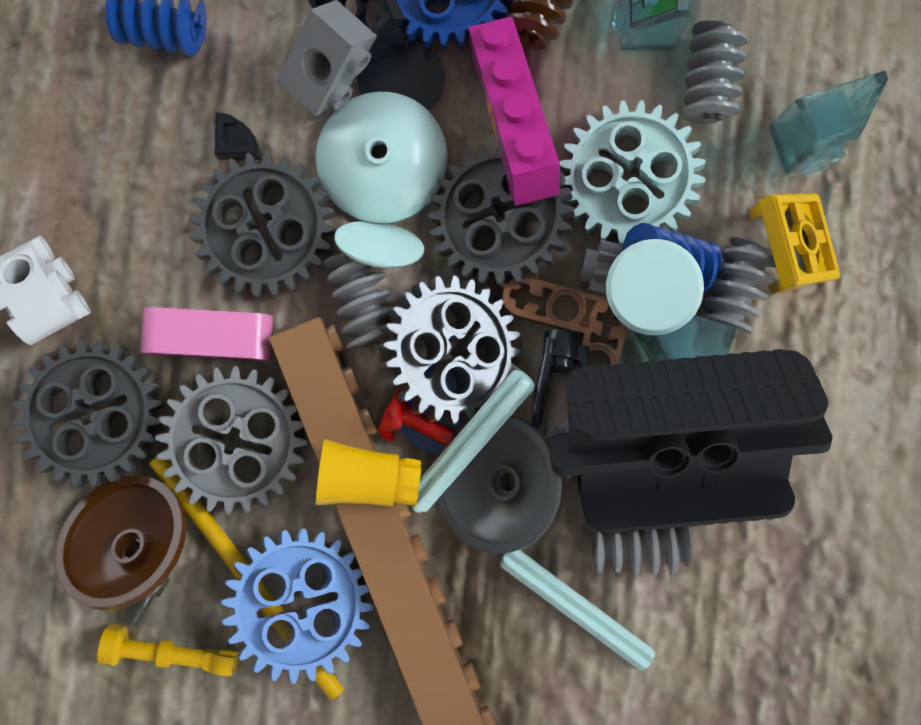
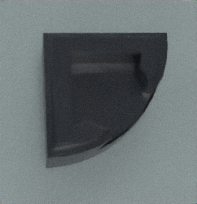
[215,112,262,160]

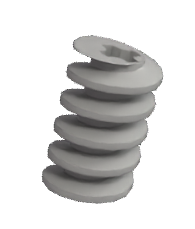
[681,20,748,123]
[695,237,776,338]
[323,253,392,350]
[592,526,692,576]

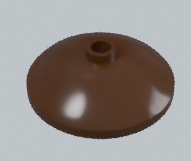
[55,475,186,610]

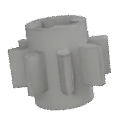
[578,240,622,298]

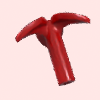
[378,376,456,447]

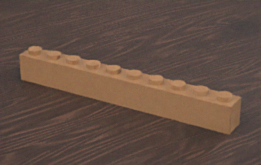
[269,317,496,725]

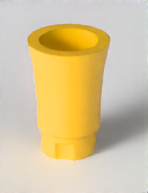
[316,439,421,507]

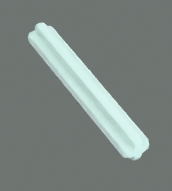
[410,370,535,513]
[499,550,655,671]

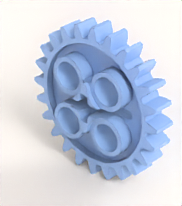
[220,529,373,684]

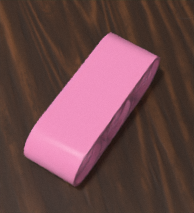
[140,307,273,361]

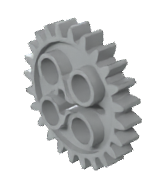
[155,366,307,515]

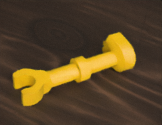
[97,623,239,676]

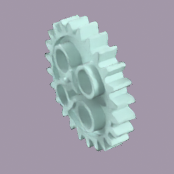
[559,100,706,247]

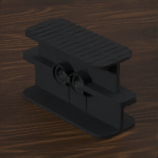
[548,349,833,534]

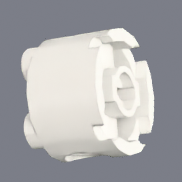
[0,235,91,346]

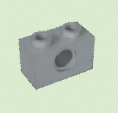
[276,0,377,116]

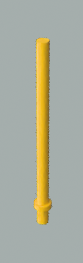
[149,457,344,701]

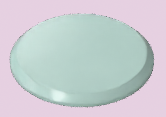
[334,221,424,268]
[606,239,704,335]

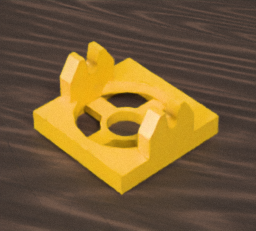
[749,193,841,295]

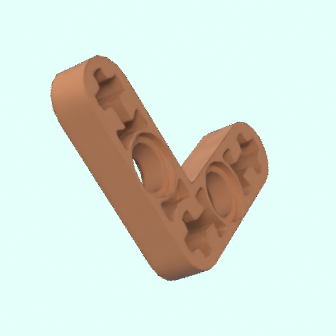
[502,277,628,417]

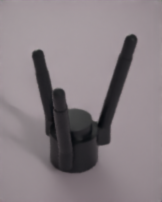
[531,329,589,430]

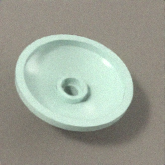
[316,92,448,224]

